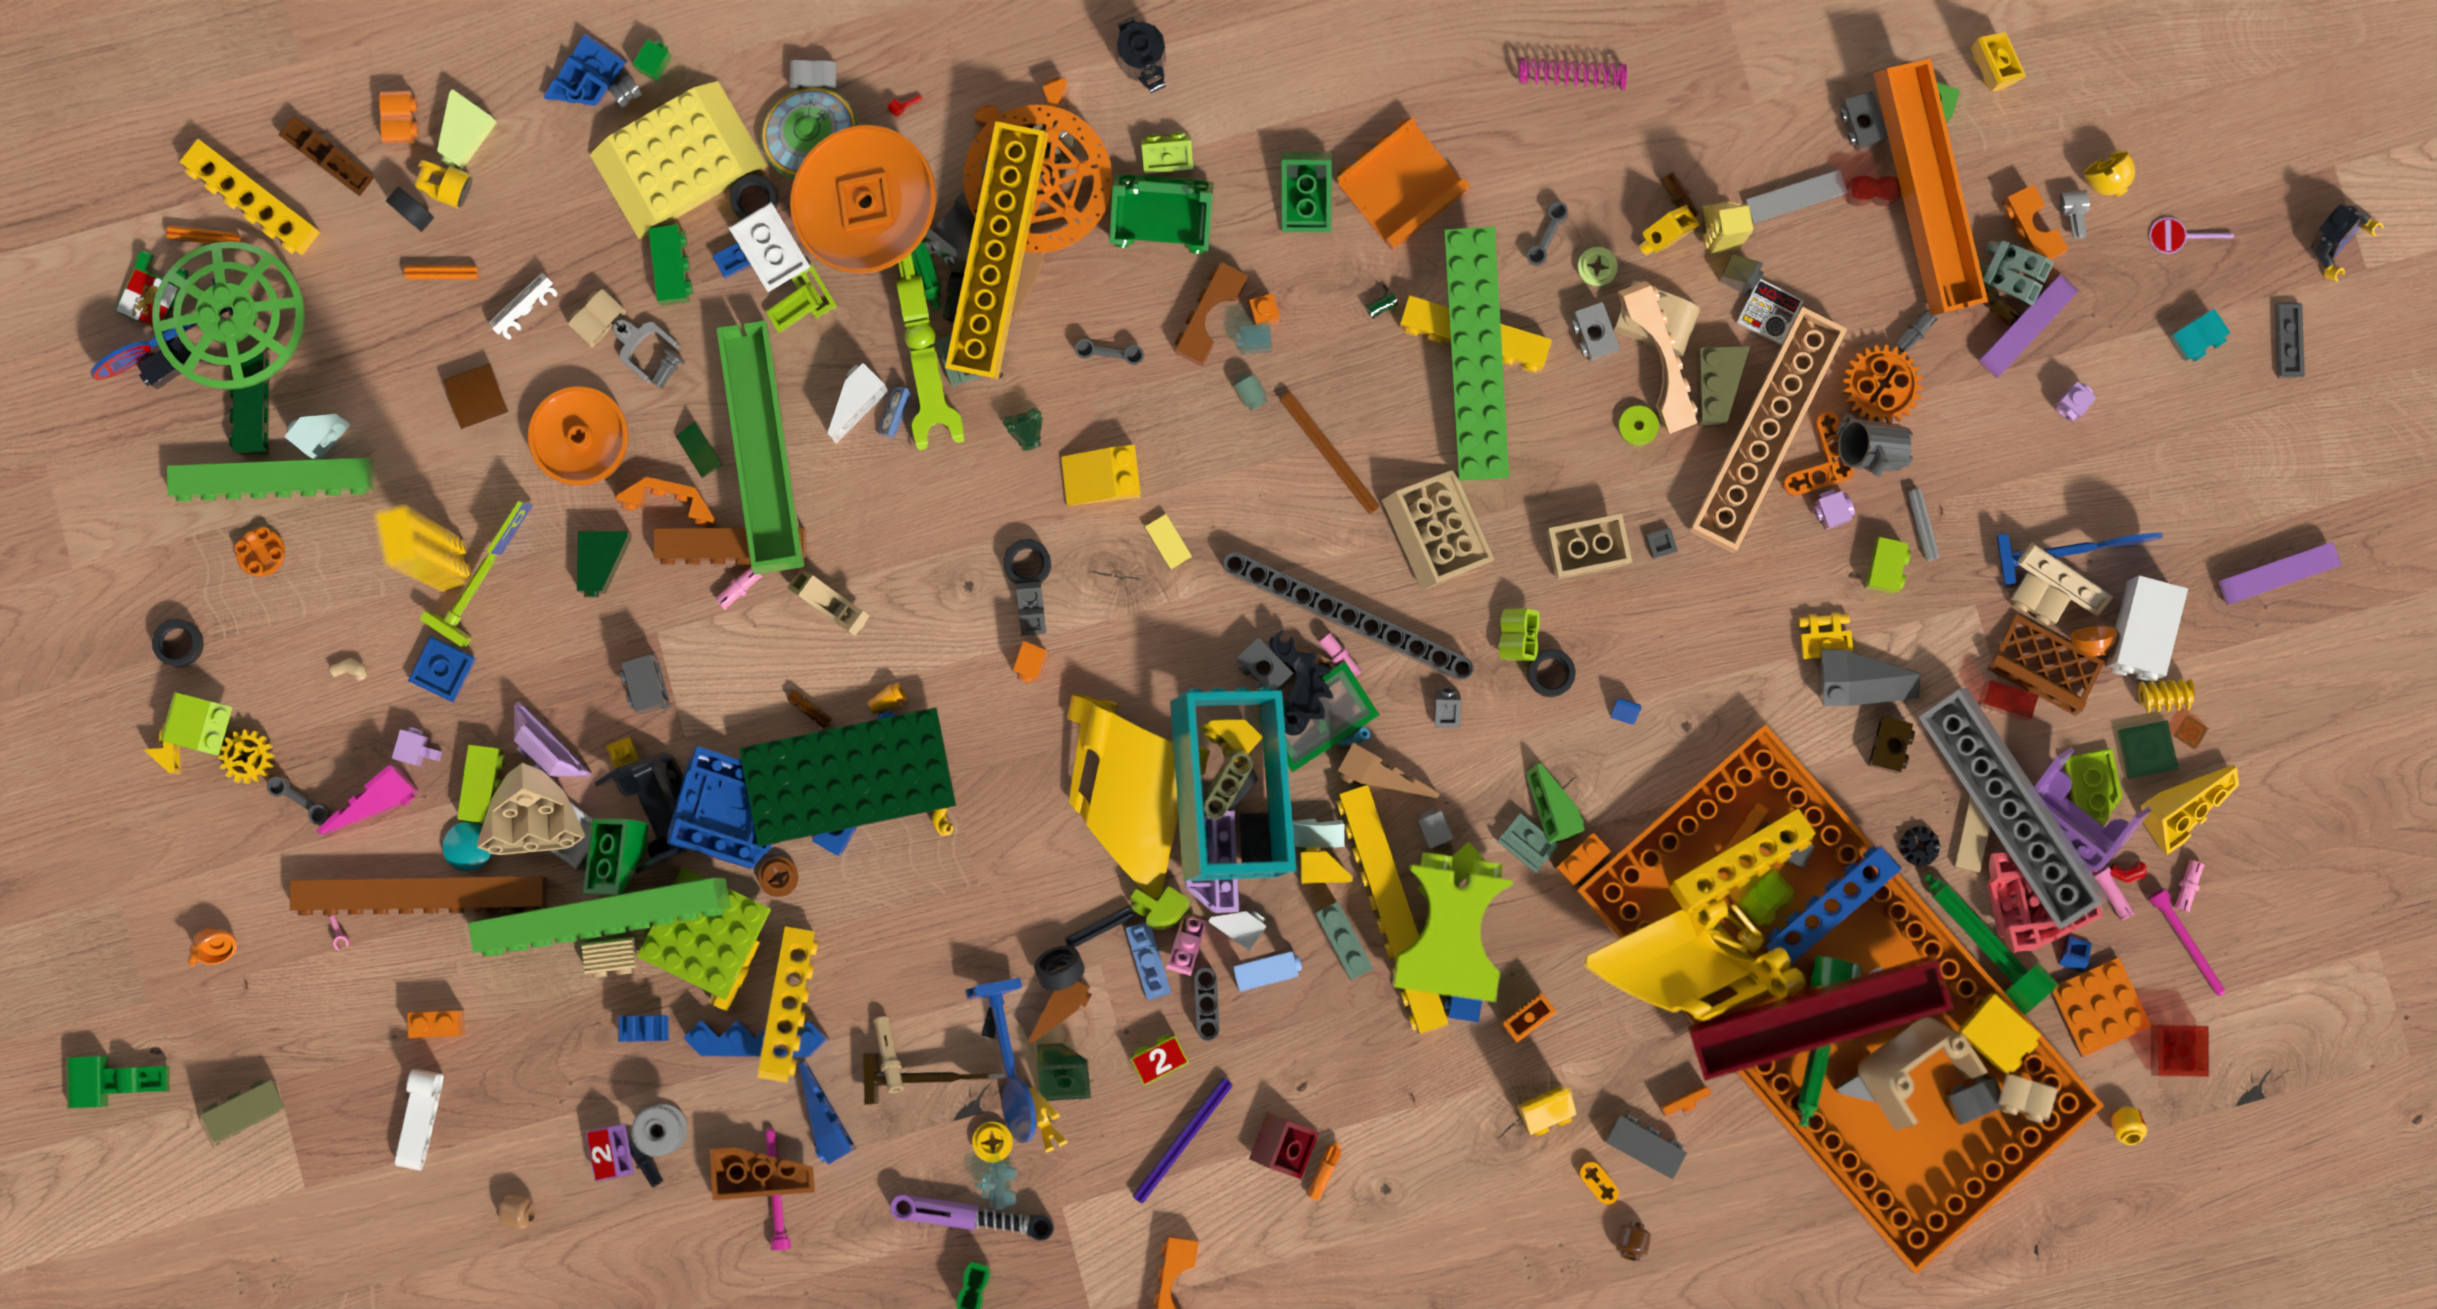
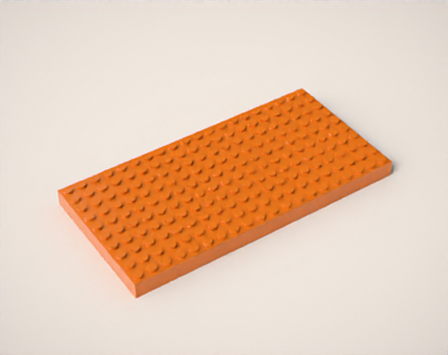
[1575,724,2104,1274]

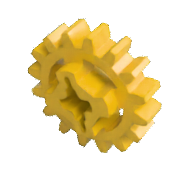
[218,729,275,784]

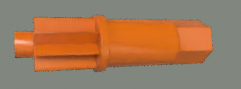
[1306,1141,1343,1201]

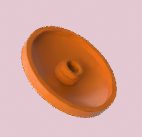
[528,386,629,486]

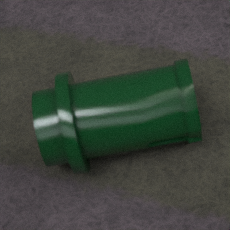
[1365,292,1399,319]

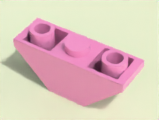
[1166,914,1207,976]

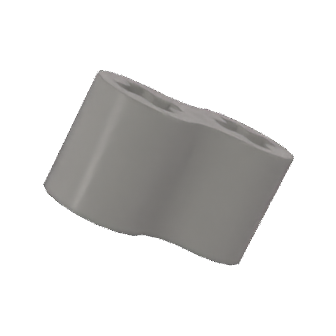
[789,60,837,90]

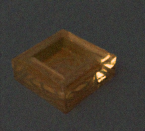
[2173,715,2209,750]

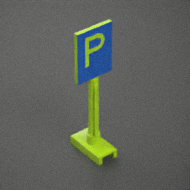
[419,501,533,647]

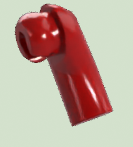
[2110,861,2147,883]

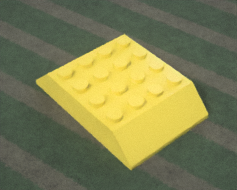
[590,81,768,240]

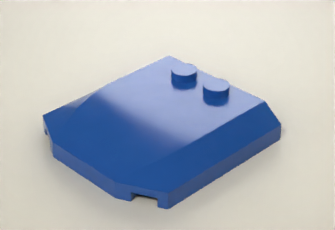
[667,746,772,869]

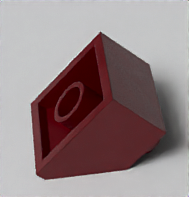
[1249,1112,1320,1180]

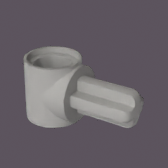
[2059,190,2090,239]

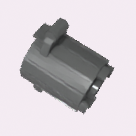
[1836,413,1913,477]

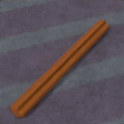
[1280,392,1379,514]

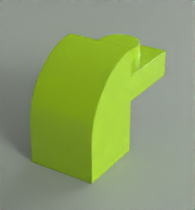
[1131,886,1190,930]

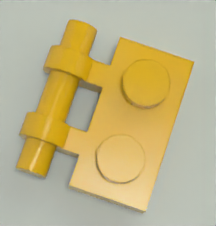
[1798,612,1853,660]

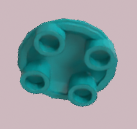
[443,822,491,871]

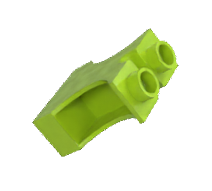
[1392,852,1513,1002]

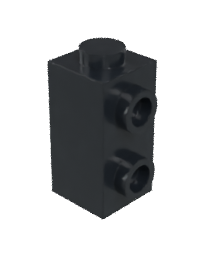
[137,337,192,389]

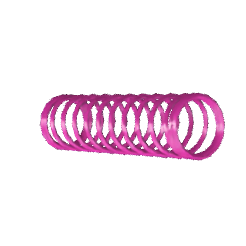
[1519,57,1627,90]

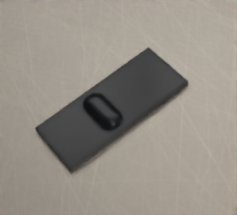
[981,1006,996,1039]

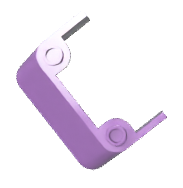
[2034,747,2151,871]

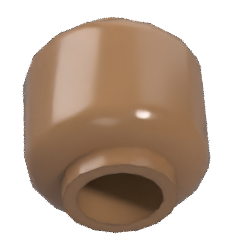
[496,1194,537,1229]

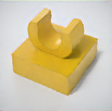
[606,737,639,769]

